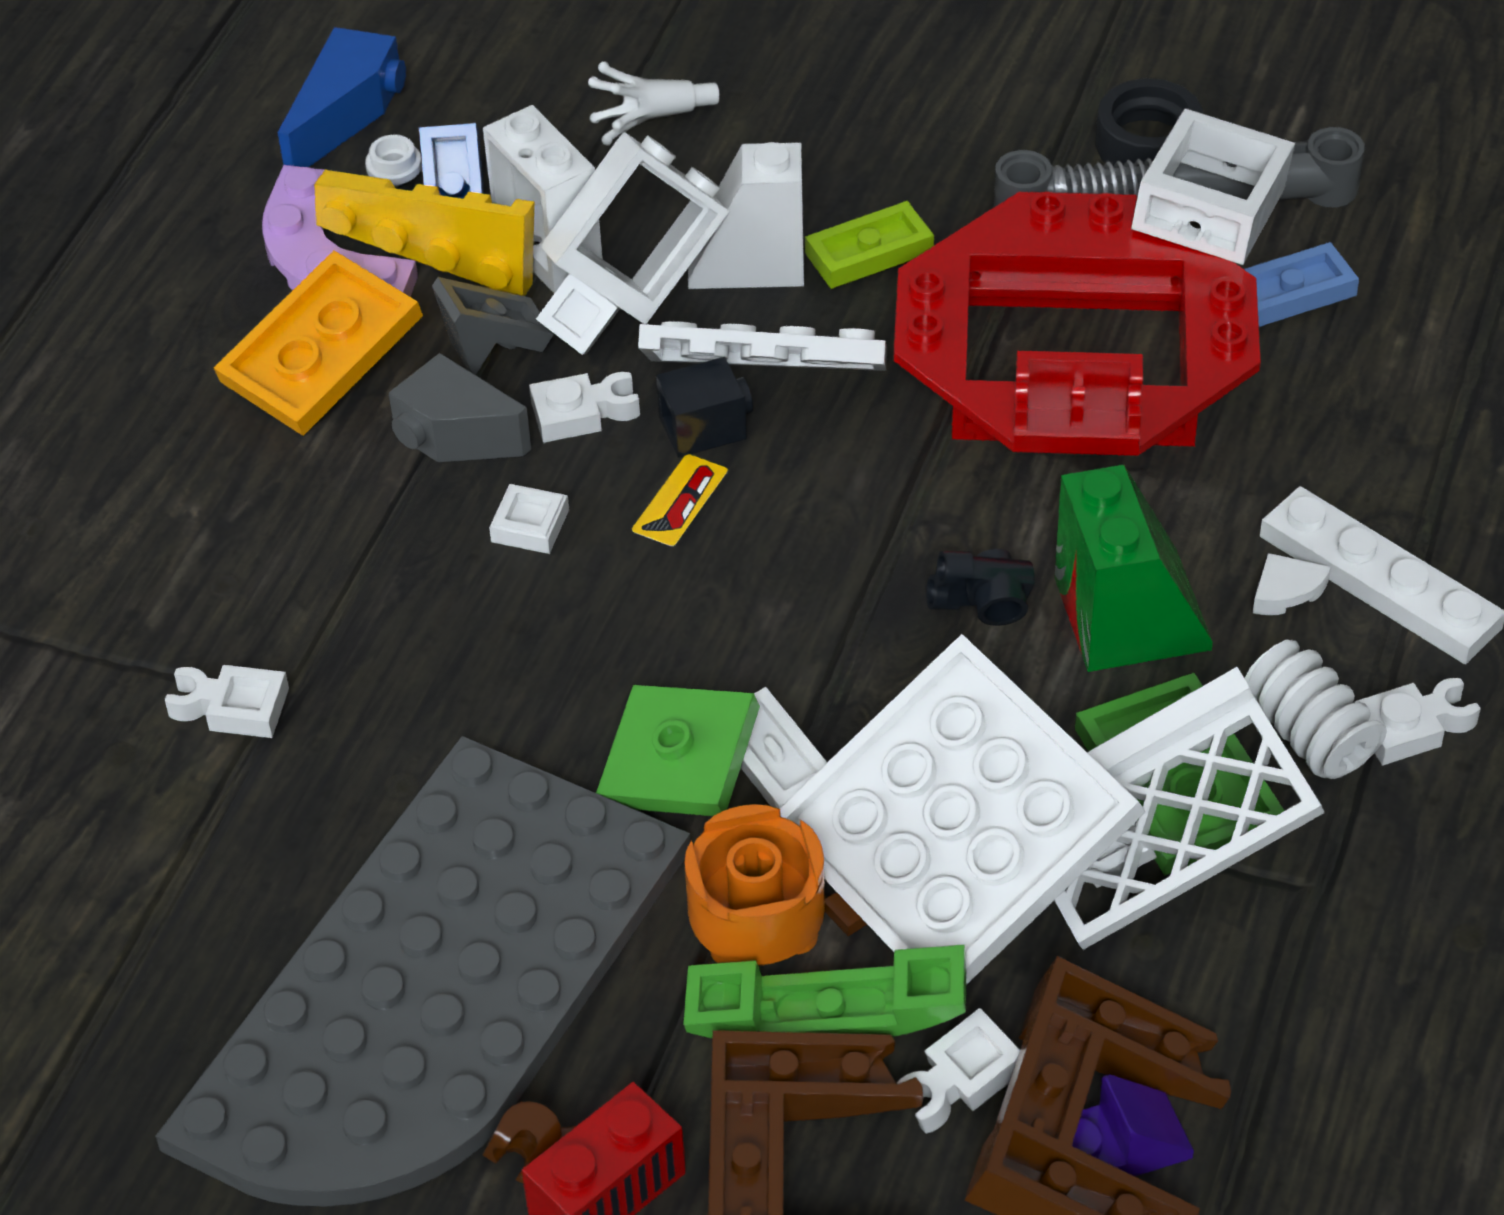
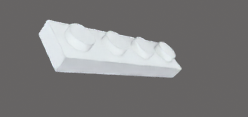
[1260,486,1504,665]

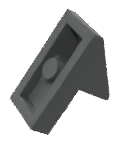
[432,277,554,375]

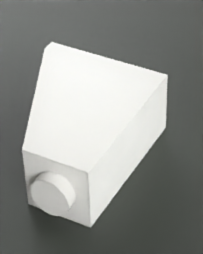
[688,142,804,289]

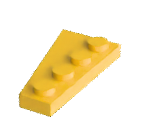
[314,170,535,296]

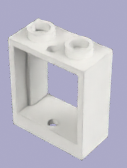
[483,105,602,294]
[1131,109,1295,265]
[540,132,730,324]

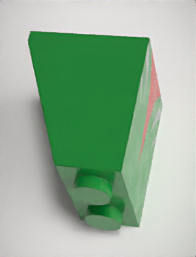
[1055,465,1213,672]

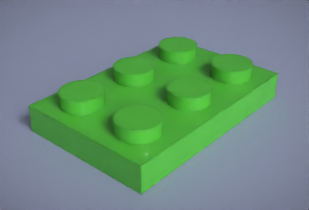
[1075,673,1284,876]

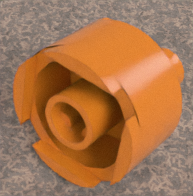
[685,805,825,965]

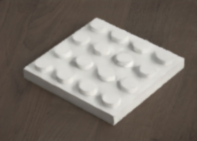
[779,634,1146,985]

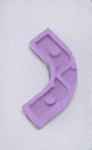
[262,165,418,296]

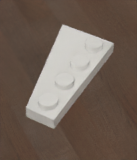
[638,322,887,371]

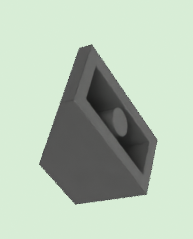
[389,353,531,462]

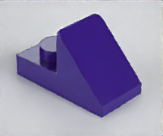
[1072,1075,1194,1176]

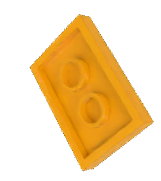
[214,250,423,436]

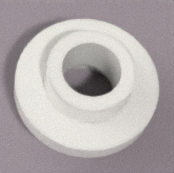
[366,135,422,186]

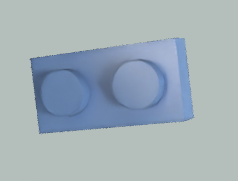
[1244,242,1359,327]

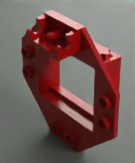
[894,192,1261,456]

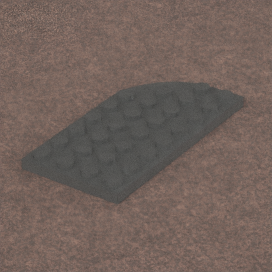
[156,736,691,1207]

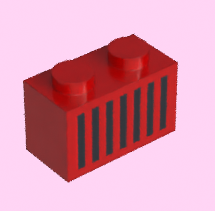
[522,1082,686,1215]

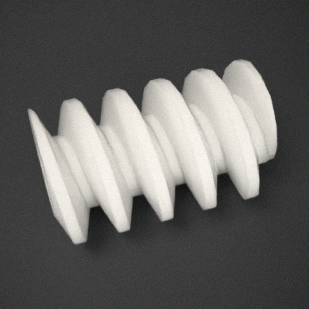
[1244,639,1387,779]

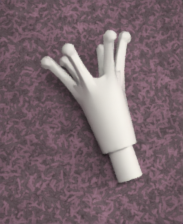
[588,61,719,145]

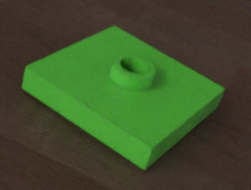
[596,685,760,816]

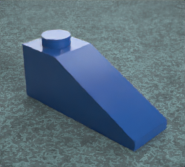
[278,27,406,167]

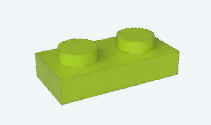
[805,201,934,289]

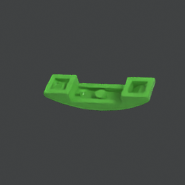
[684,945,967,1038]

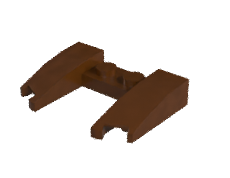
[964,956,1231,1215]
[708,1030,923,1215]

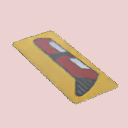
[632,454,728,546]

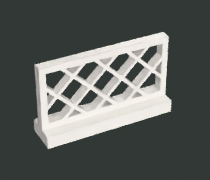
[1055,667,1324,950]

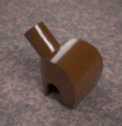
[483,1101,578,1183]

